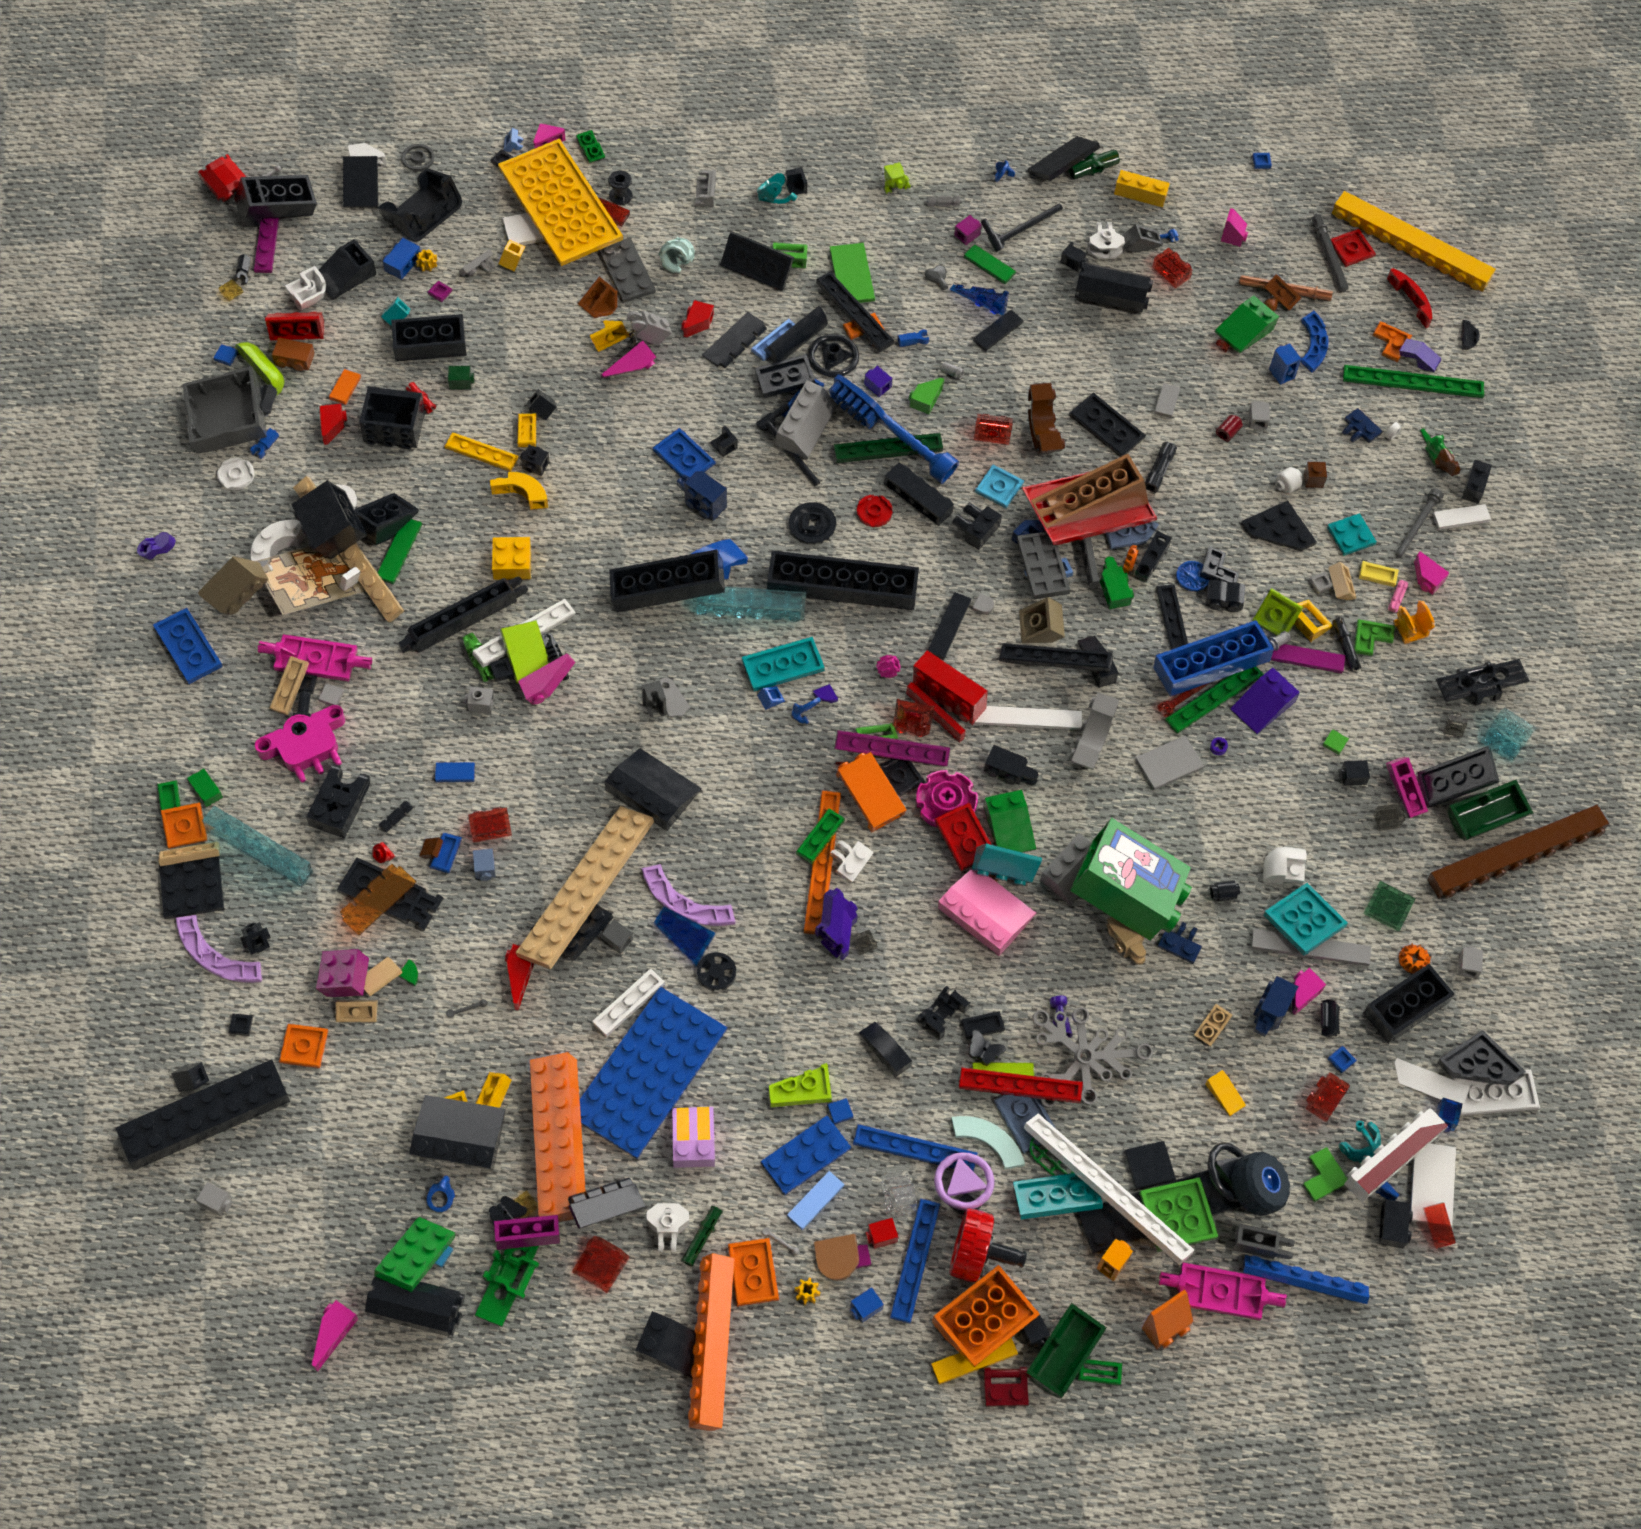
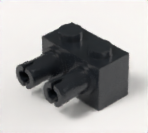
[952,502,1002,550]

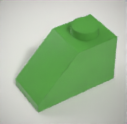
[908,378,944,414]

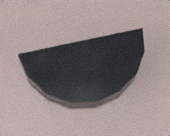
[1462,319,1480,350]

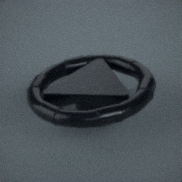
[808,334,859,377]
[1208,1142,1245,1202]

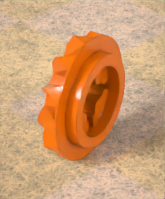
[1123,545,1139,574]
[1399,943,1431,974]

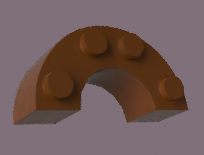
[1028,383,1065,454]

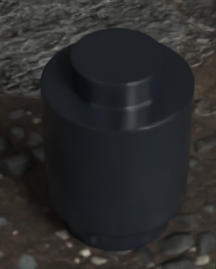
[1210,880,1240,902]

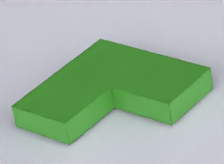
[1354,619,1395,656]
[1303,1147,1348,1202]

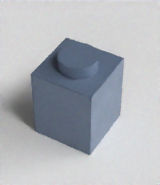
[473,848,496,881]

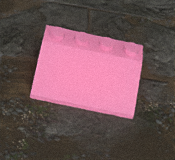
[938,869,1036,956]

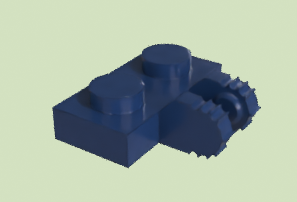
[1342,408,1383,443]
[1158,922,1202,964]

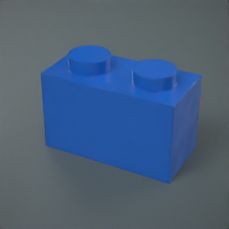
[383,238,421,280]
[1269,343,1301,385]

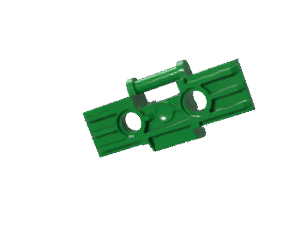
[475,1246,539,1327]

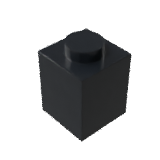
[1339,760,1370,786]
[1020,1315,1050,1349]

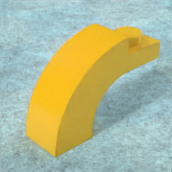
[490,472,548,510]

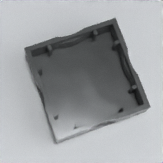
[183,366,267,454]

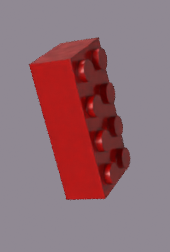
[913,650,988,725]

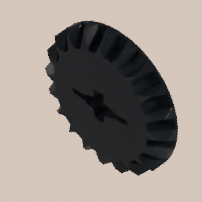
[789,502,836,545]

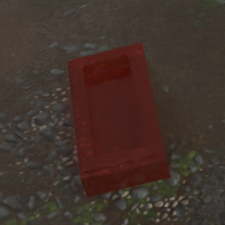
[1423,1202,1456,1249]

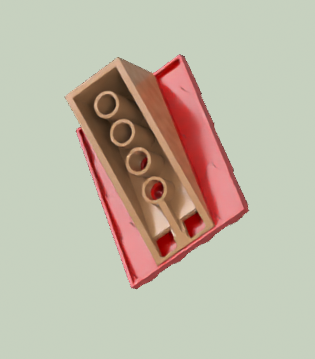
[1022,454,1157,545]

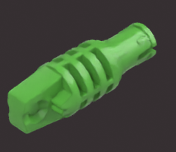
[463,632,494,682]

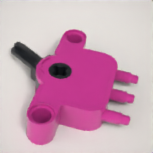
[255,691,345,783]

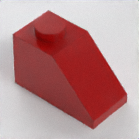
[319,404,347,445]

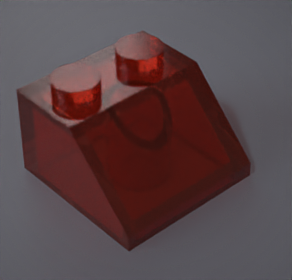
[974,413,1013,445]

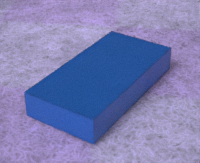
[435,762,475,782]
[430,833,462,873]

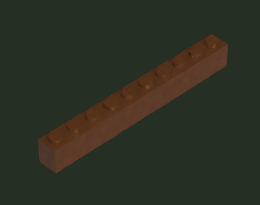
[1427,804,1609,899]

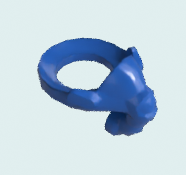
[994,160,1015,182]
[792,697,821,724]
[426,1176,455,1212]

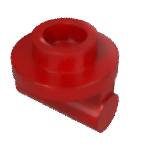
[372,842,395,863]

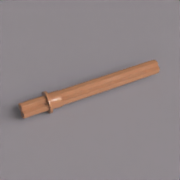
[1239,275,1333,301]

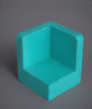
[381,297,411,326]

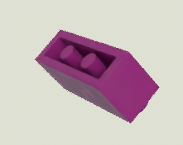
[494,1215,560,1250]

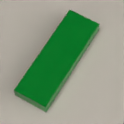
[964,244,1016,284]
[796,809,845,864]

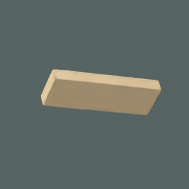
[269,656,309,715]
[159,841,220,866]

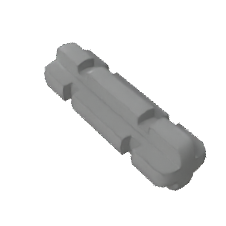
[927,196,961,206]

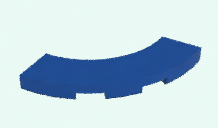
[1301,310,1329,372]

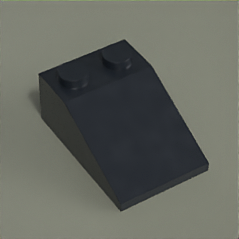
[355,493,419,546]
[635,1311,696,1379]

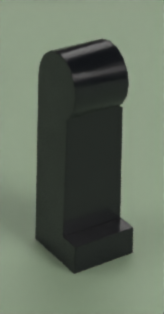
[1134,531,1172,582]

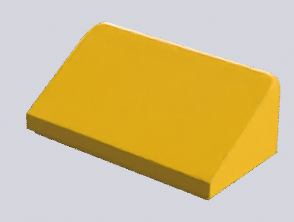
[476,1072,512,1108]

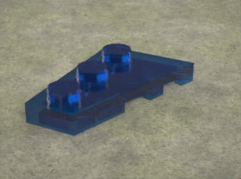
[654,906,716,966]

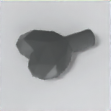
[925,265,948,290]

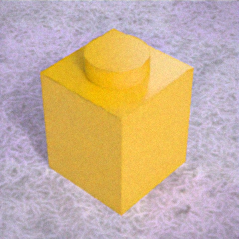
[499,239,525,271]

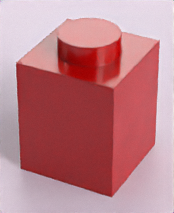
[865,1218,899,1249]

